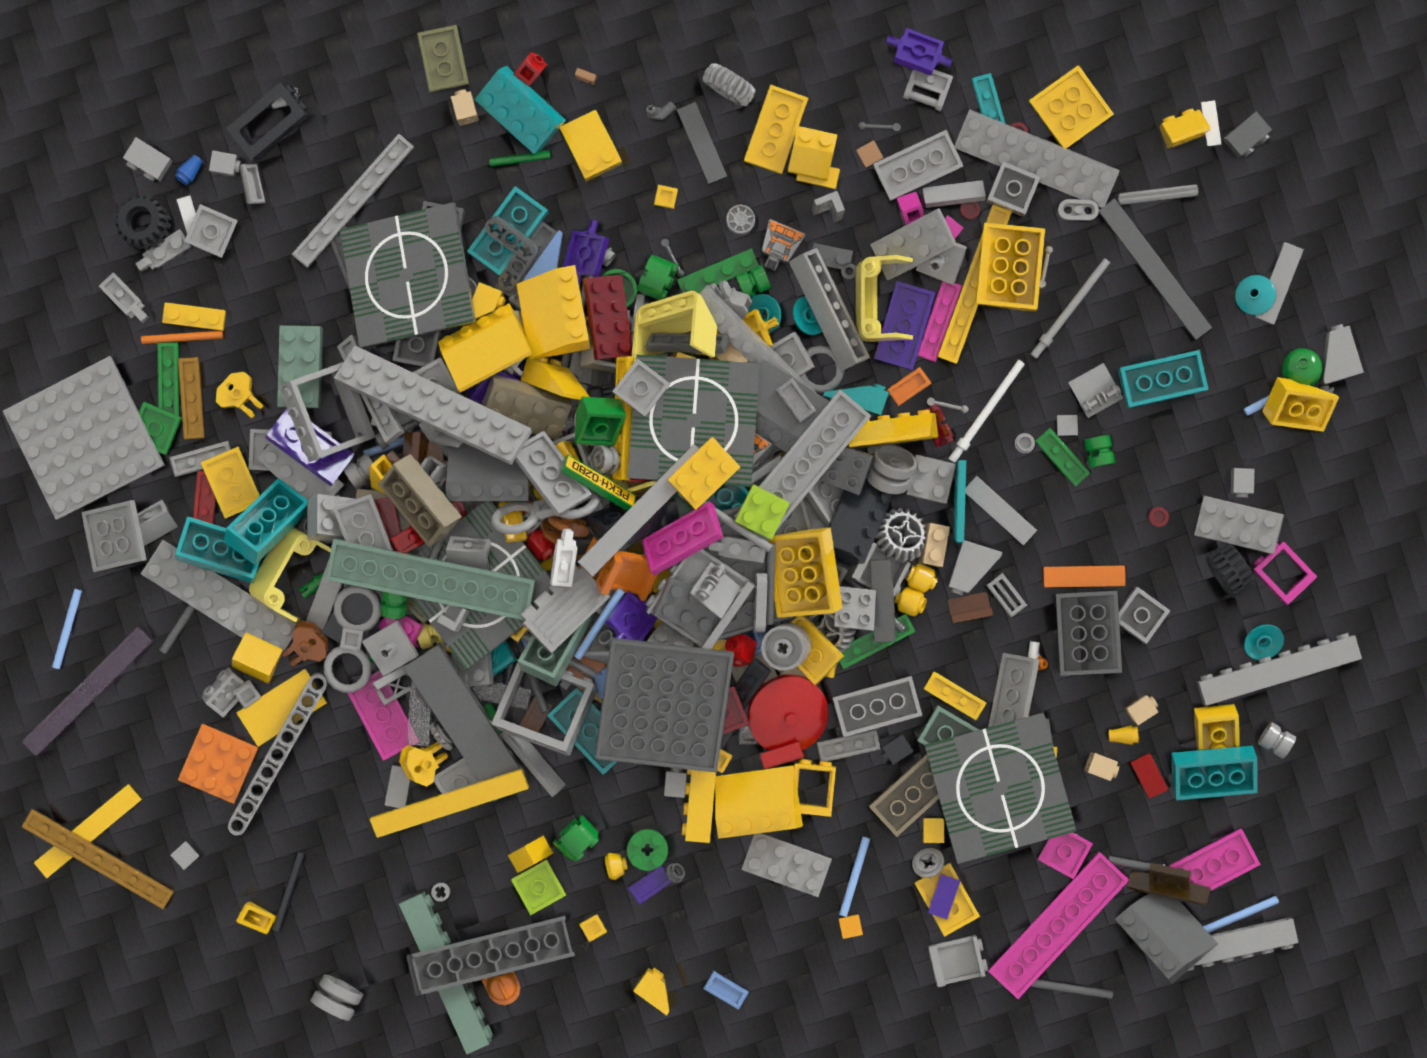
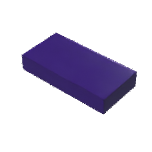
[628,865,671,905]
[927,874,960,919]

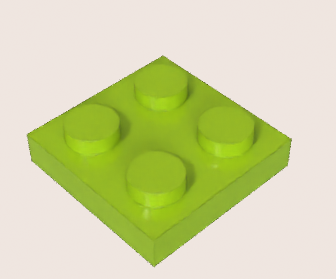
[734,484,790,540]
[511,859,566,915]

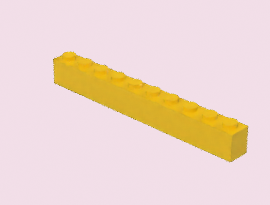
[682,638,728,843]

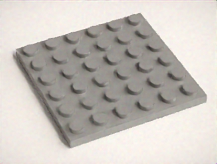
[3,356,165,520]

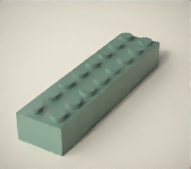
[399,891,493,1054]

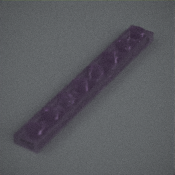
[22,627,153,756]

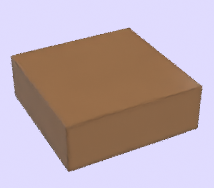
[575,68,597,85]
[856,141,883,168]

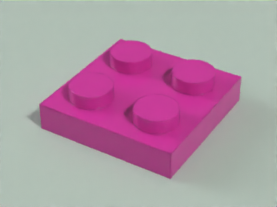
[1037,833,1093,879]

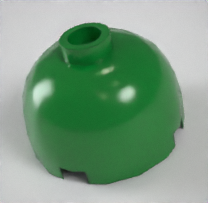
[1282,348,1323,386]

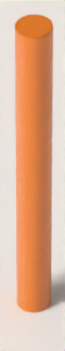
[141,331,223,344]

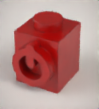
[514,52,547,86]
[526,529,555,562]
[725,635,757,667]

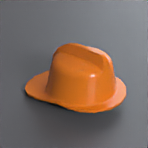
[482,971,520,1005]

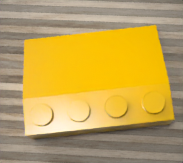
[976,223,1045,312]
[516,265,590,360]
[438,304,532,392]
[849,410,938,448]
[767,527,843,618]
[715,766,803,839]

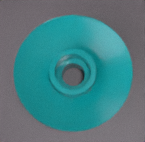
[1235,275,1276,315]
[747,294,781,334]
[793,296,822,335]
[1244,625,1284,660]

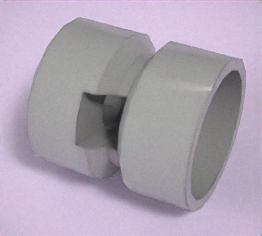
[343,453,374,489]
[1258,722,1296,759]

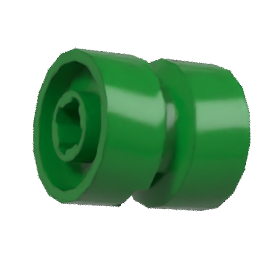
[735,265,771,298]
[1084,435,1115,468]
[380,591,408,619]

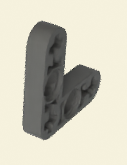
[485,216,538,291]

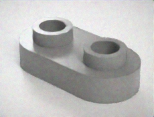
[1057,199,1099,221]

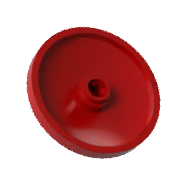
[747,674,829,751]

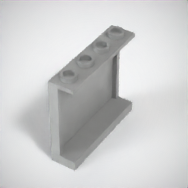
[645,549,755,649]

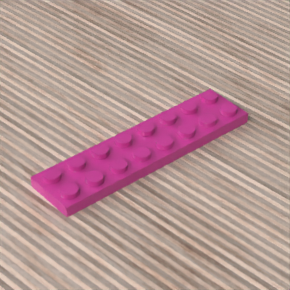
[988,852,1129,999]

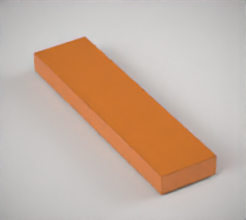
[1043,566,1125,587]

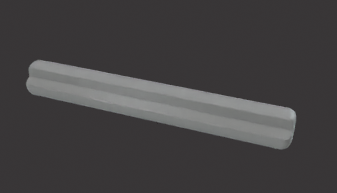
[1118,184,1198,205]

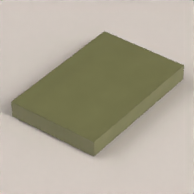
[417,25,469,93]

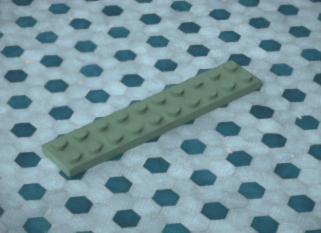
[326,539,536,620]

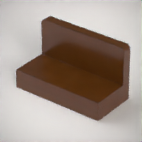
[403,432,428,465]
[947,592,993,623]

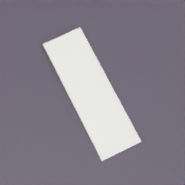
[1201,101,1221,146]
[177,196,196,234]

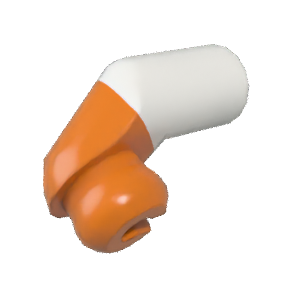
[1028,641,1048,670]

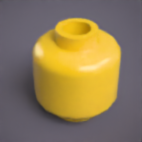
[906,563,937,593]
[895,587,927,616]

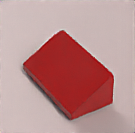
[760,743,805,769]
[1130,753,1169,799]

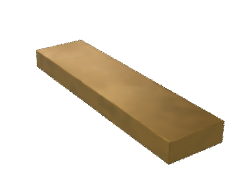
[178,357,205,440]

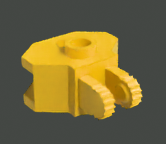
[216,372,263,418]
[399,742,448,787]

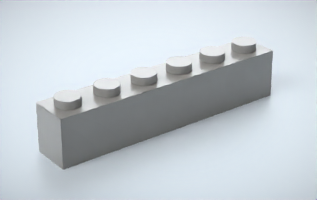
[789,248,870,371]
[1188,917,1298,971]

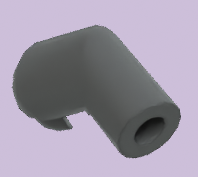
[646,101,677,120]

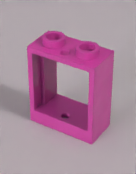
[1251,541,1317,605]

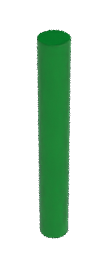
[489,151,550,167]

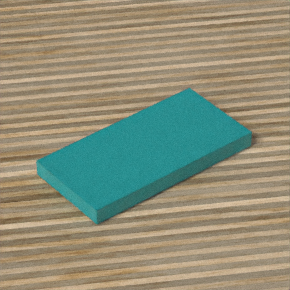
[953,460,966,543]

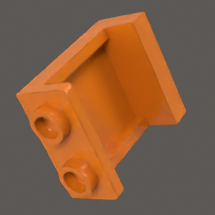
[596,550,660,601]

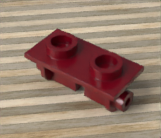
[924,404,954,448]

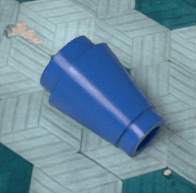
[174,155,203,186]

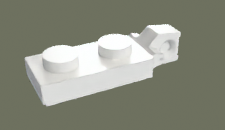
[550,529,577,587]

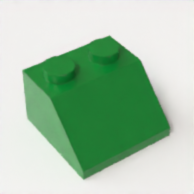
[575,397,626,446]

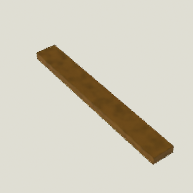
[22,809,174,909]

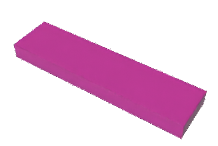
[917,281,962,362]

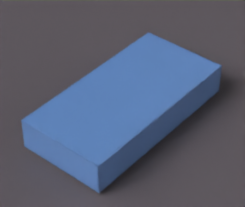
[703,971,749,1010]

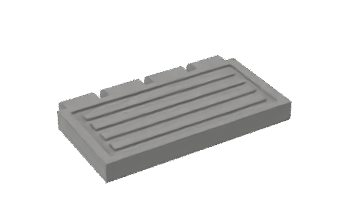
[520,566,610,654]

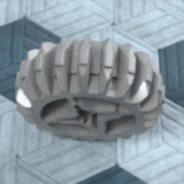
[703,64,755,106]
[875,508,927,563]
[805,613,856,653]

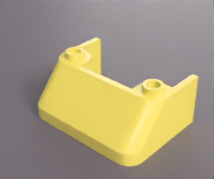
[856,255,913,342]
[632,291,717,363]
[249,527,331,623]

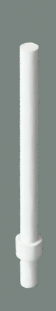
[948,360,1025,463]

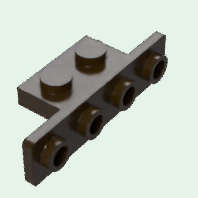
[1127,863,1211,906]

